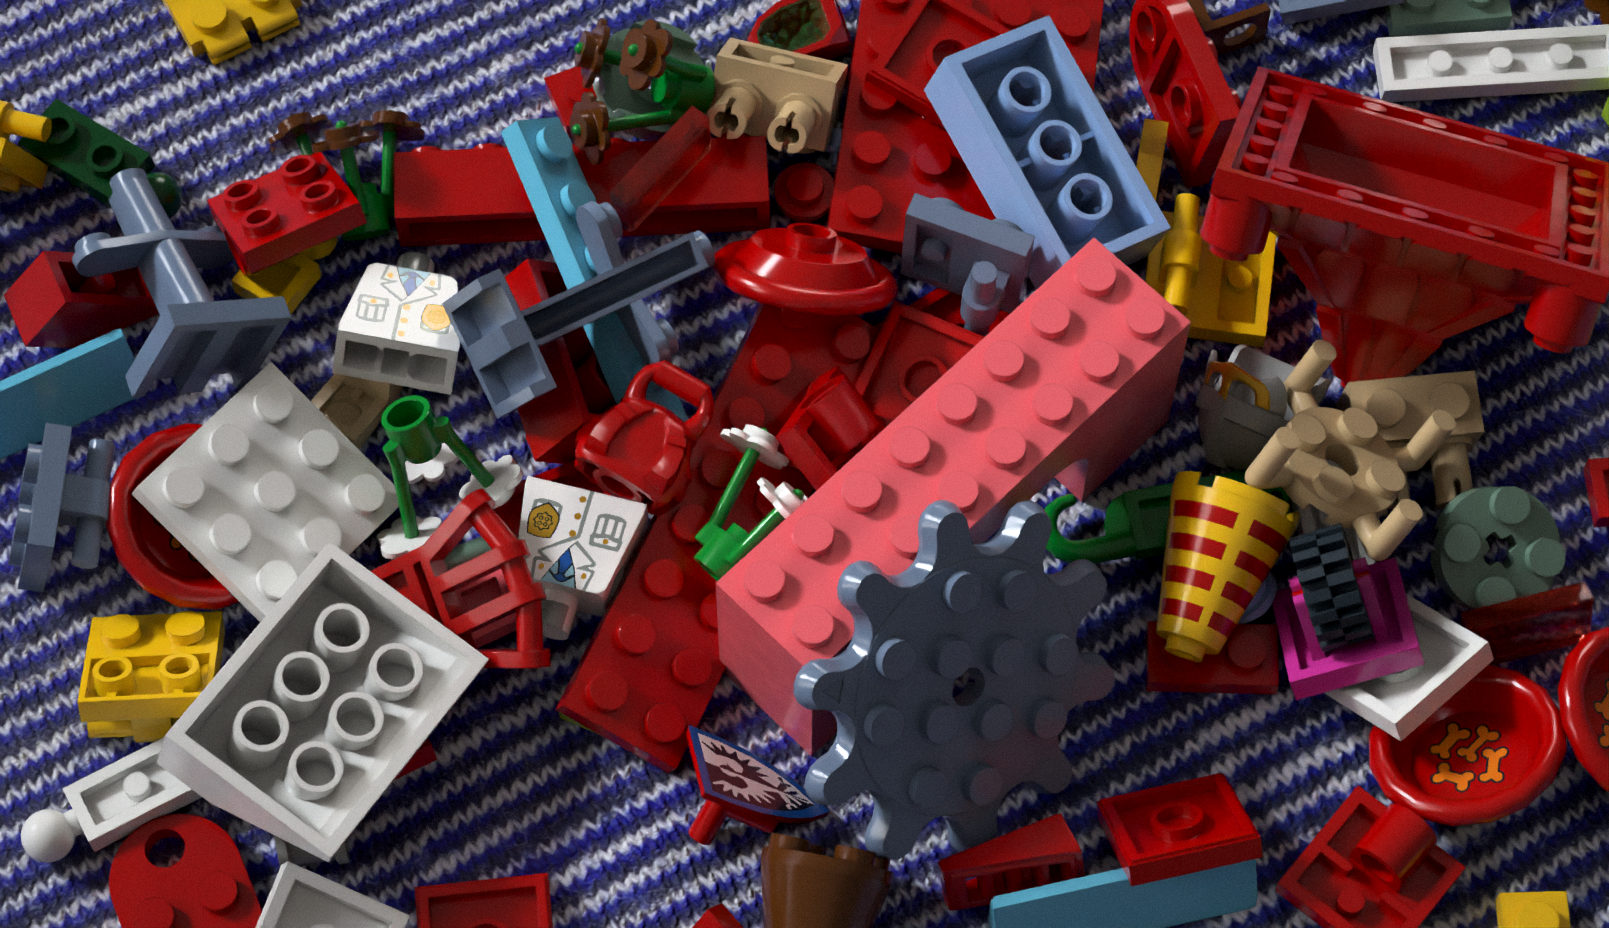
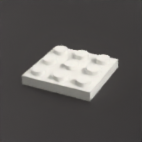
[132,362,399,622]

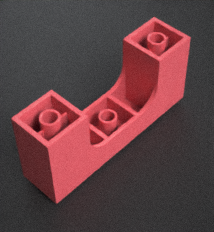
[716,238,1191,757]

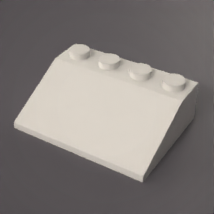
[157,541,489,863]

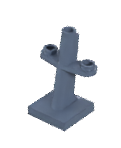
[72,168,292,398]
[442,201,715,419]

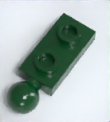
[18,99,182,219]

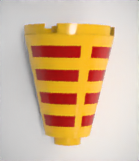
[1156,471,1301,662]

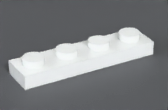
[1373,24,1609,102]

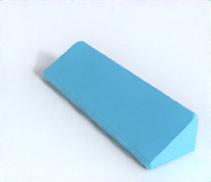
[0,329,138,460]
[988,859,1258,928]

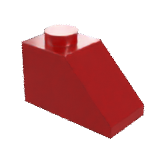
[3,251,159,348]

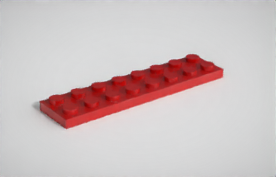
[555,303,880,773]

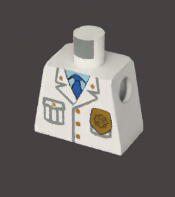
[332,252,460,395]
[518,476,649,640]

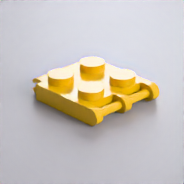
[162,0,302,66]

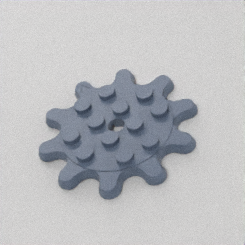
[794,500,1114,860]

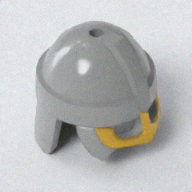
[1195,345,1332,471]

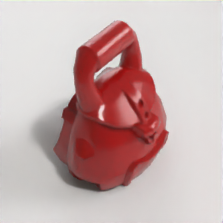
[574,360,715,516]

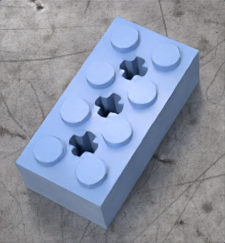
[924,15,1171,290]

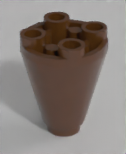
[760,833,894,928]

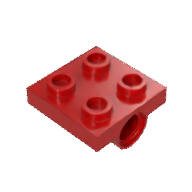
[207,152,367,278]
[775,366,886,491]
[1274,785,1466,928]

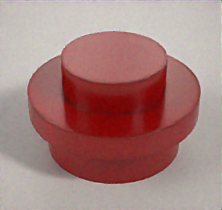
[774,163,834,223]

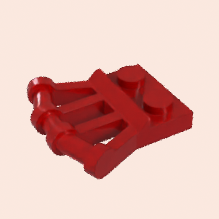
[371,488,551,668]

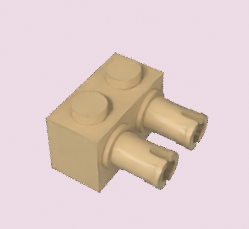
[706,37,848,154]
[1336,370,1485,516]

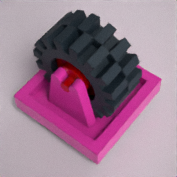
[1272,523,1425,700]

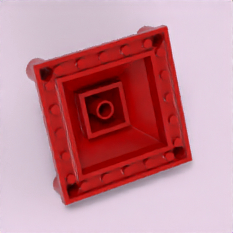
[1200,66,1609,388]

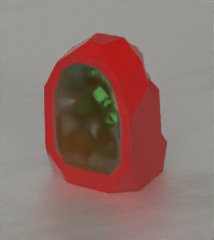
[747,0,853,60]

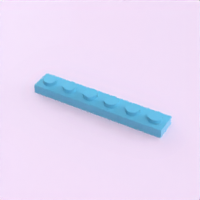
[501,117,689,422]

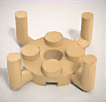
[1245,339,1456,561]

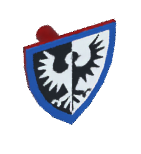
[685,725,830,845]

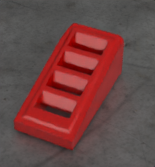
[938,813,1085,911]

